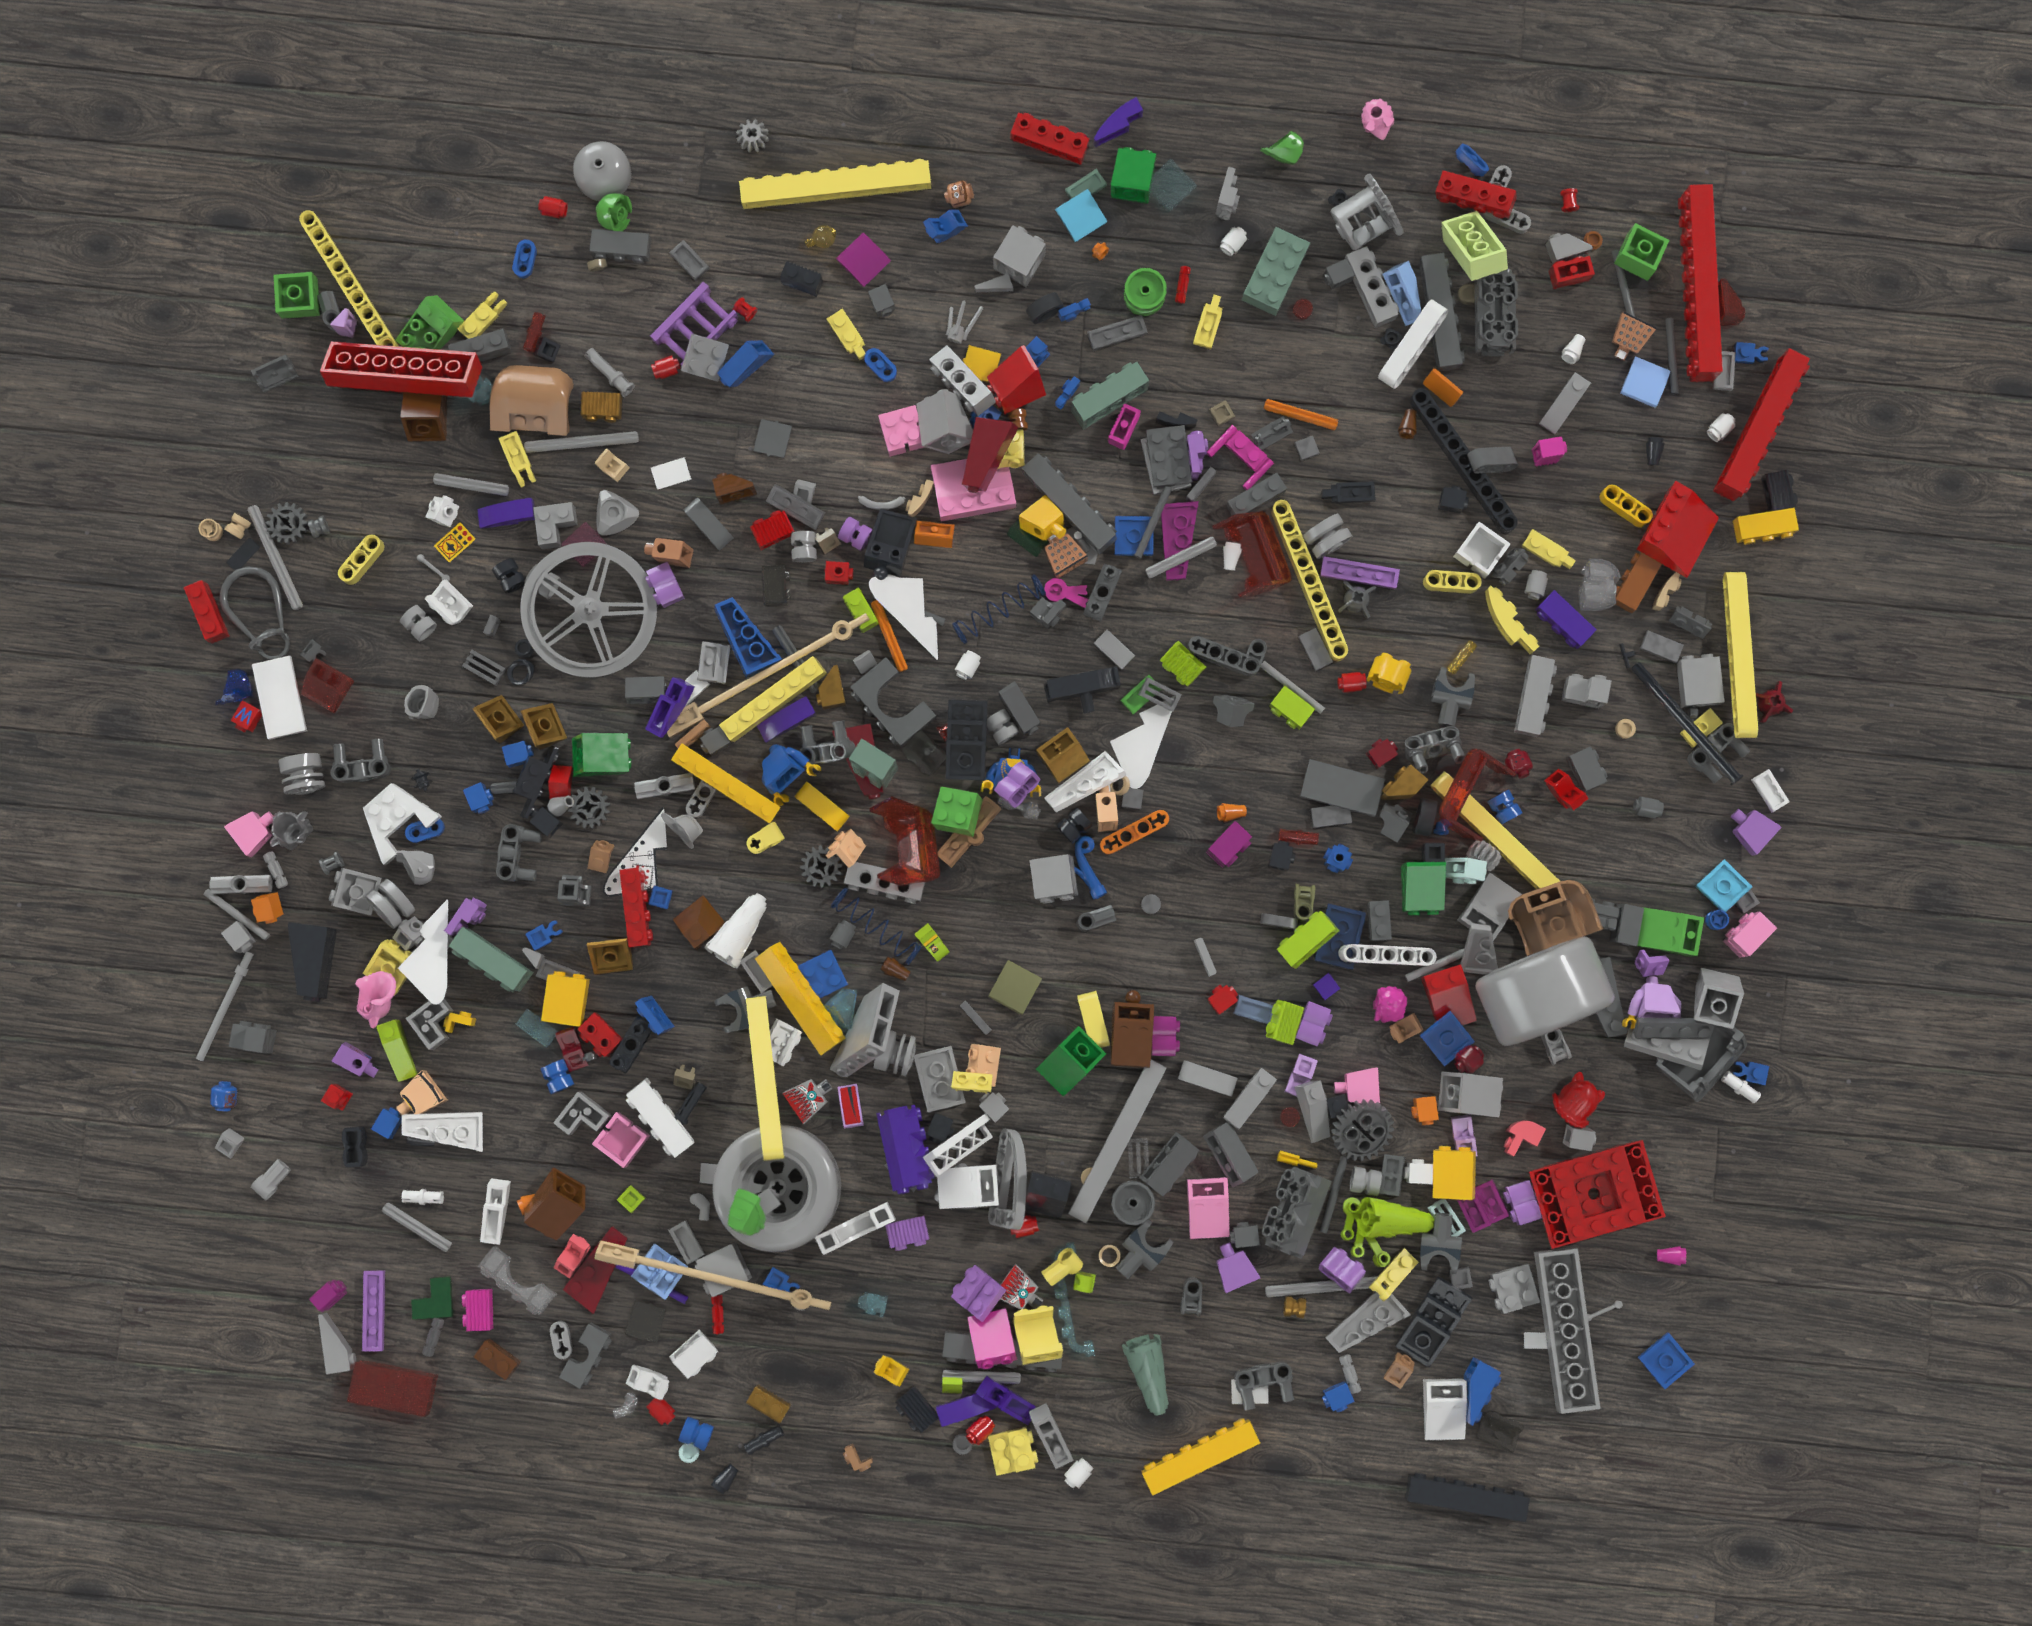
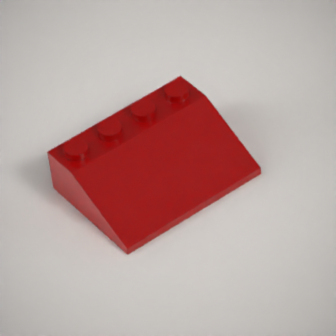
[1637,481,1719,578]

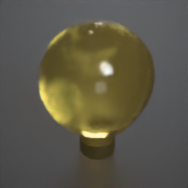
[805,225,836,248]

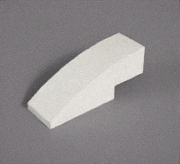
[480,1178,511,1245]

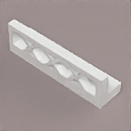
[923,1113,993,1177]

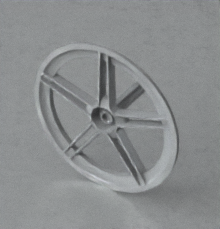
[520,542,657,677]

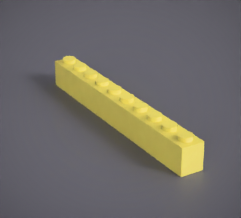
[739,159,931,209]

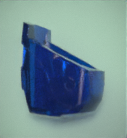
[215,669,253,706]

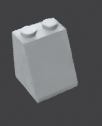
[917,389,973,454]
[1694,968,1744,1029]
[1438,1072,1503,1117]

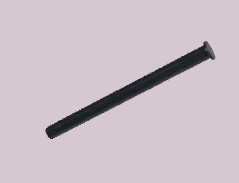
[1632,662,1744,786]

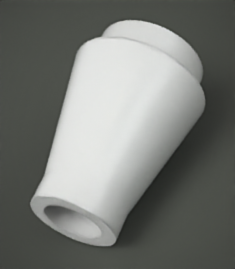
[1562,334,1585,364]
[1223,542,1242,571]

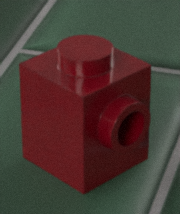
[1366,739,1398,769]

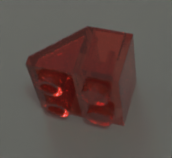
[301,658,355,714]

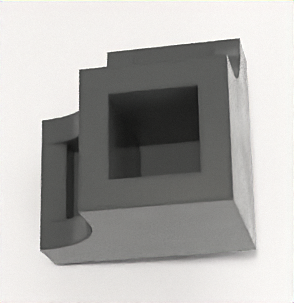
[1030,597,1066,629]
[1213,695,1255,727]
[1380,803,1413,843]
[557,875,592,906]

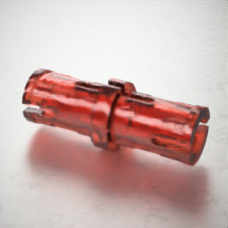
[523,312,546,352]
[1278,829,1319,845]

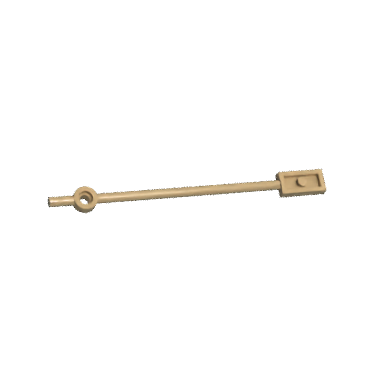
[667,613,870,738]
[595,1241,831,1310]

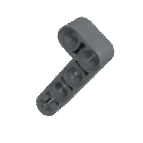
[1187,636,1267,677]

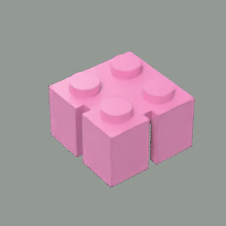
[878,405,924,457]
[1723,912,1777,958]
[592,1112,651,1168]

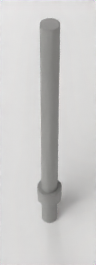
[196,951,254,1061]

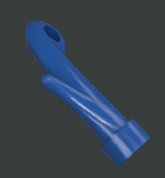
[1074,836,1107,900]

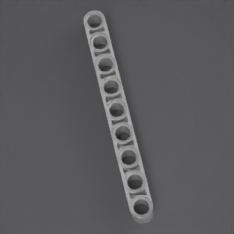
[1068,1060,1167,1223]

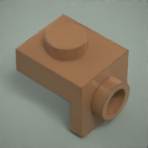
[587,840,614,873]
[1390,1013,1424,1044]
[843,1443,873,1472]

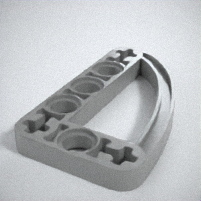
[988,1128,1027,1230]

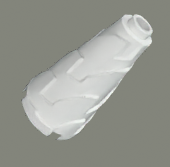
[704,893,767,969]

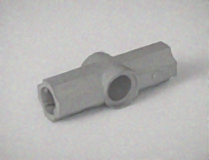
[634,773,695,799]
[210,875,273,894]

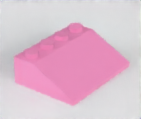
[931,459,1016,521]

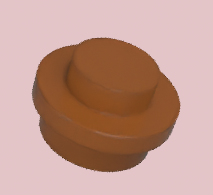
[1583,231,1603,250]

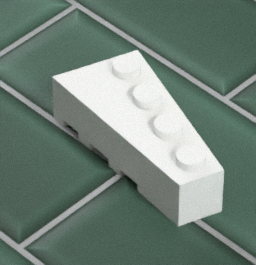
[626,1078,694,1158]

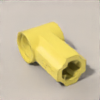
[1041,1248,1083,1286]

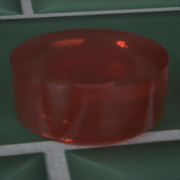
[1293,299,1313,319]
[1280,1107,1300,1127]

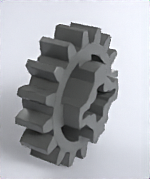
[265,502,308,545]
[568,787,611,829]
[800,845,843,888]

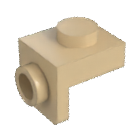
[595,449,630,482]

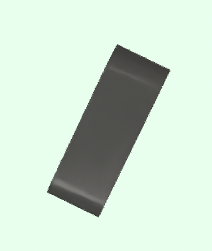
[1467,447,1518,473]
[683,497,734,551]

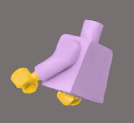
[1622,976,1681,1029]

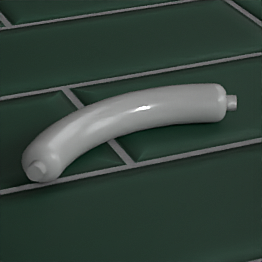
[858,496,906,510]

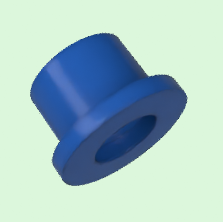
[1433,822,1449,835]

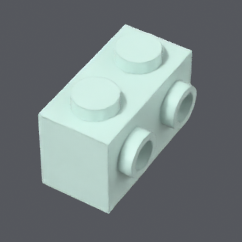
[1445,858,1487,884]

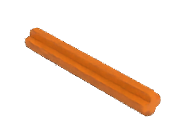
[1264,399,1338,430]
[871,600,908,672]

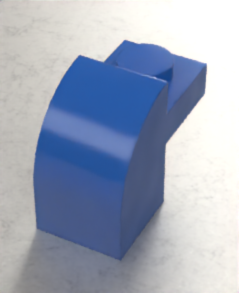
[923,210,967,243]

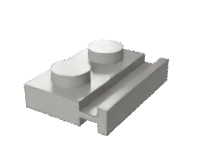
[697,641,730,684]

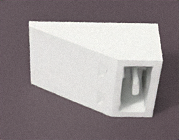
[937,1165,999,1209]
[1423,1379,1467,1440]

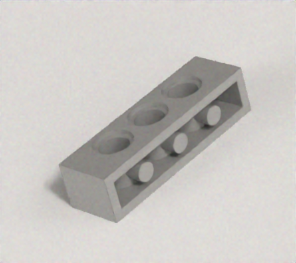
[1345,246,1399,328]
[929,345,996,416]
[844,862,926,904]

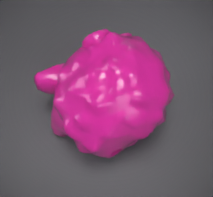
[1373,986,1408,1023]

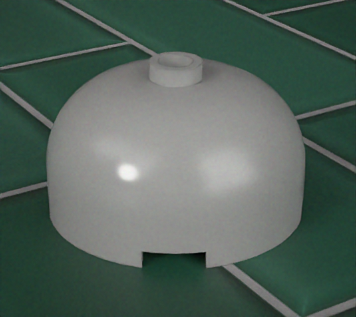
[573,141,632,201]

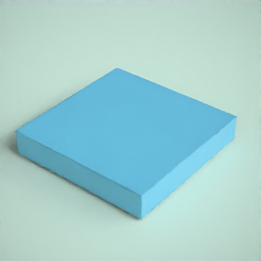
[1055,189,1107,242]
[1696,859,1753,912]

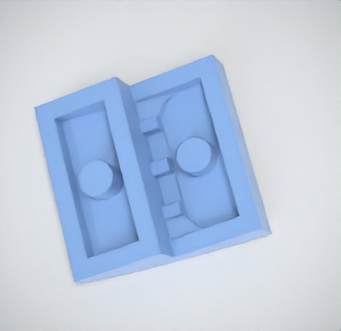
[1620,357,1671,408]
[631,1244,688,1300]

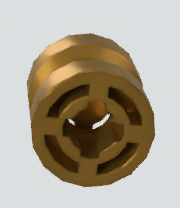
[1283,1296,1306,1319]

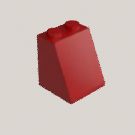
[986,345,1046,414]

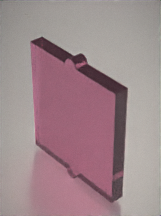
[561,521,608,567]

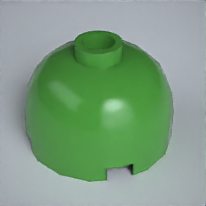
[596,193,632,231]

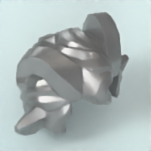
[270,811,313,850]

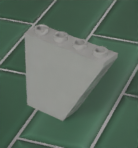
[830,983,900,1077]

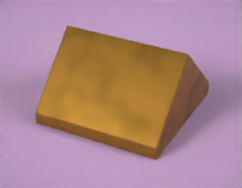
[473,695,524,744]
[521,703,567,750]
[587,938,633,974]

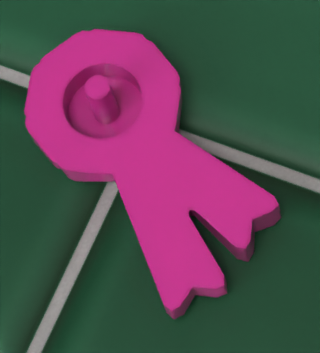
[1044,578,1089,608]

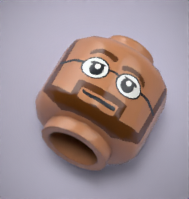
[944,180,974,208]

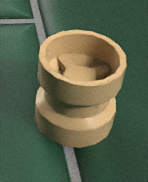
[224,513,251,539]
[199,519,223,541]

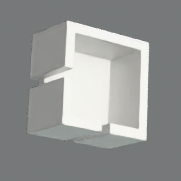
[1453,522,1510,579]

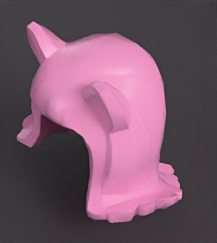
[355,971,396,1028]

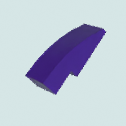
[1094,97,1143,147]
[477,498,535,529]
[645,677,695,738]
[757,696,816,743]
[976,1375,1037,1425]
[936,1393,997,1427]

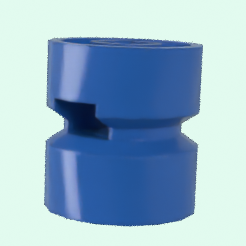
[1487,790,1523,825]
[540,1059,574,1094]
[678,1416,714,1451]

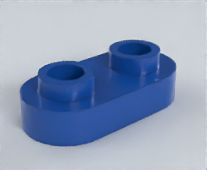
[1456,144,1489,177]
[512,240,537,278]
[864,348,897,382]
[405,819,445,843]

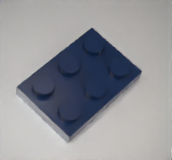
[1314,904,1366,970]

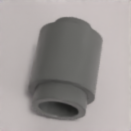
[1633,796,1664,819]
[830,920,856,950]

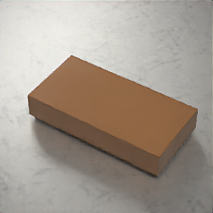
[675,719,710,748]

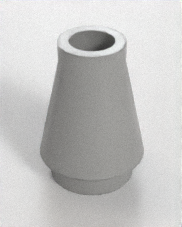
[547,796,574,816]

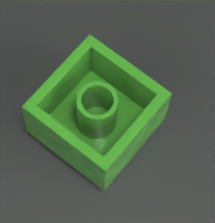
[1614,223,1669,281]
[274,272,320,319]
[931,787,983,836]

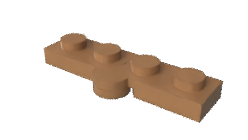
[936,796,1001,868]

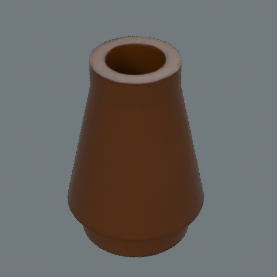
[1398,409,1417,439]
[880,956,911,981]

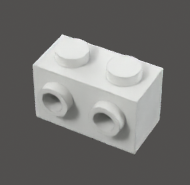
[669,1330,718,1378]

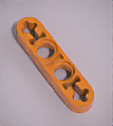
[1100,810,1169,855]

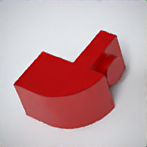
[1544,769,1589,810]

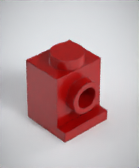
[321,1084,353,1111]

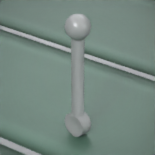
[417,554,450,582]
[1587,1300,1623,1322]

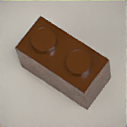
[474,1338,522,1380]

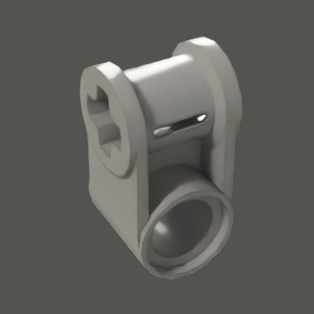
[1541,1029,1572,1065]

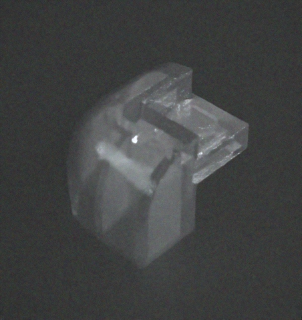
[1579,558,1621,611]

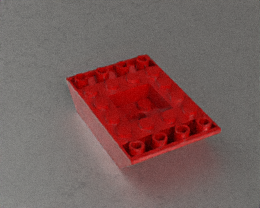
[1529,1140,1666,1249]

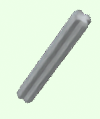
[433,473,509,496]
[1145,537,1217,578]
[382,1203,452,1252]
[942,1370,1021,1384]

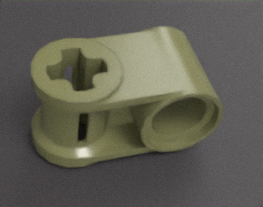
[1293,883,1315,922]

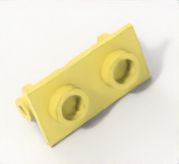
[951,1071,993,1094]

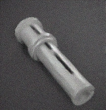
[584,348,635,397]

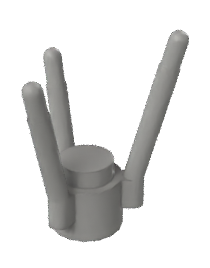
[946,301,983,344]

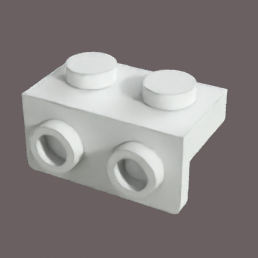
[425,580,473,625]
[770,1018,802,1066]

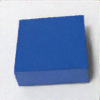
[648,885,673,909]

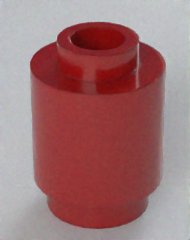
[538,196,568,219]
[651,355,681,379]
[1337,672,1367,693]
[1010,1215,1039,1238]
[646,1398,676,1425]
[966,1415,995,1445]

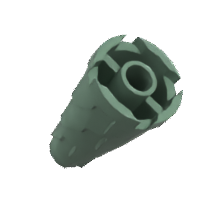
[1122,1334,1169,1415]

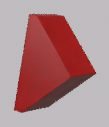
[548,765,573,799]

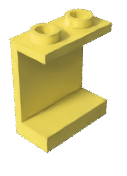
[1013,1306,1063,1365]

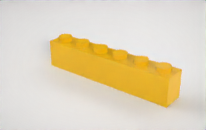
[671,744,780,824]
[755,942,846,1055]
[1142,1418,1260,1495]

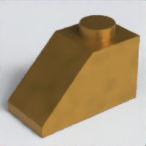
[816,665,846,710]

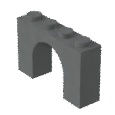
[851,657,936,748]

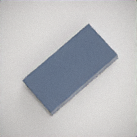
[1233,995,1273,1024]

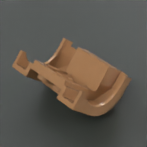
[490,365,573,436]
[1508,880,1603,956]

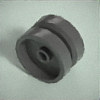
[1111,1180,1155,1225]

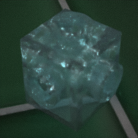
[467,376,493,407]

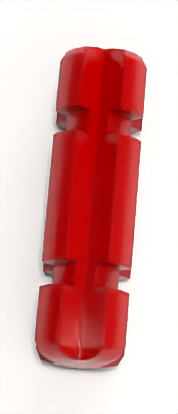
[1175,266,1191,304]
[711,1295,724,1334]

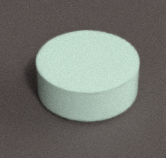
[679,1442,699,1463]

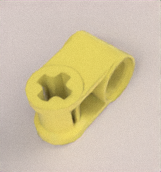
[747,822,785,854]

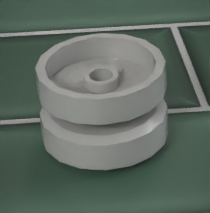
[1303,513,1353,559]
[365,879,415,929]

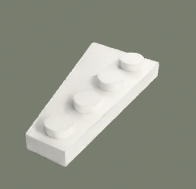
[1044,751,1126,812]
[402,1112,483,1152]

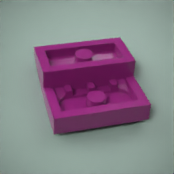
[835,233,891,287]
[1457,1179,1510,1233]

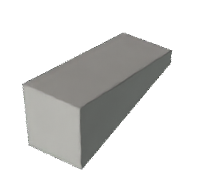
[974,274,1013,292]

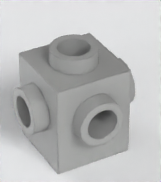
[393,916,425,951]

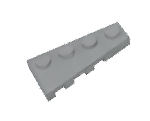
[1624,1028,1710,1070]
[1325,1284,1411,1353]

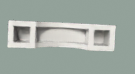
[815,1202,896,1255]

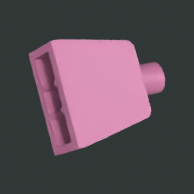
[224,811,274,857]
[1334,1068,1380,1103]

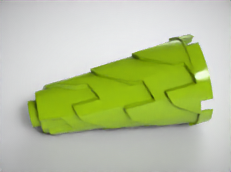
[1356,1197,1434,1238]

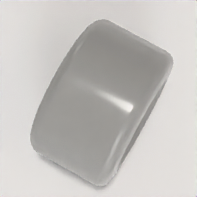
[1475,937,1615,1046]
[713,1125,841,1252]

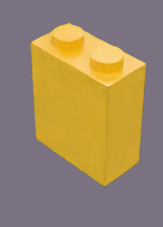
[541,971,590,1027]
[1433,1146,1476,1200]

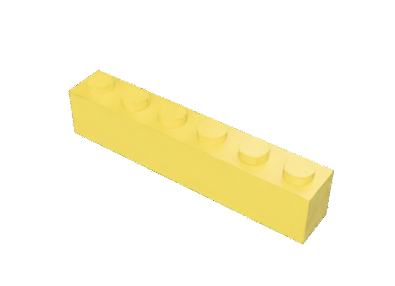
[719,656,827,742]

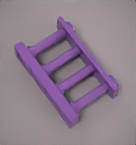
[650,282,738,366]

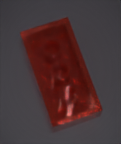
[347,1360,438,1417]

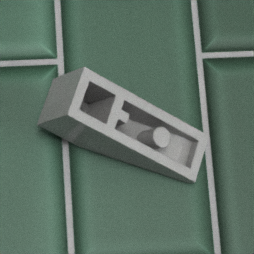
[1539,372,1591,435]
[1223,1068,1277,1130]
[1294,1081,1330,1143]
[318,1313,356,1374]
[1029,1403,1074,1469]

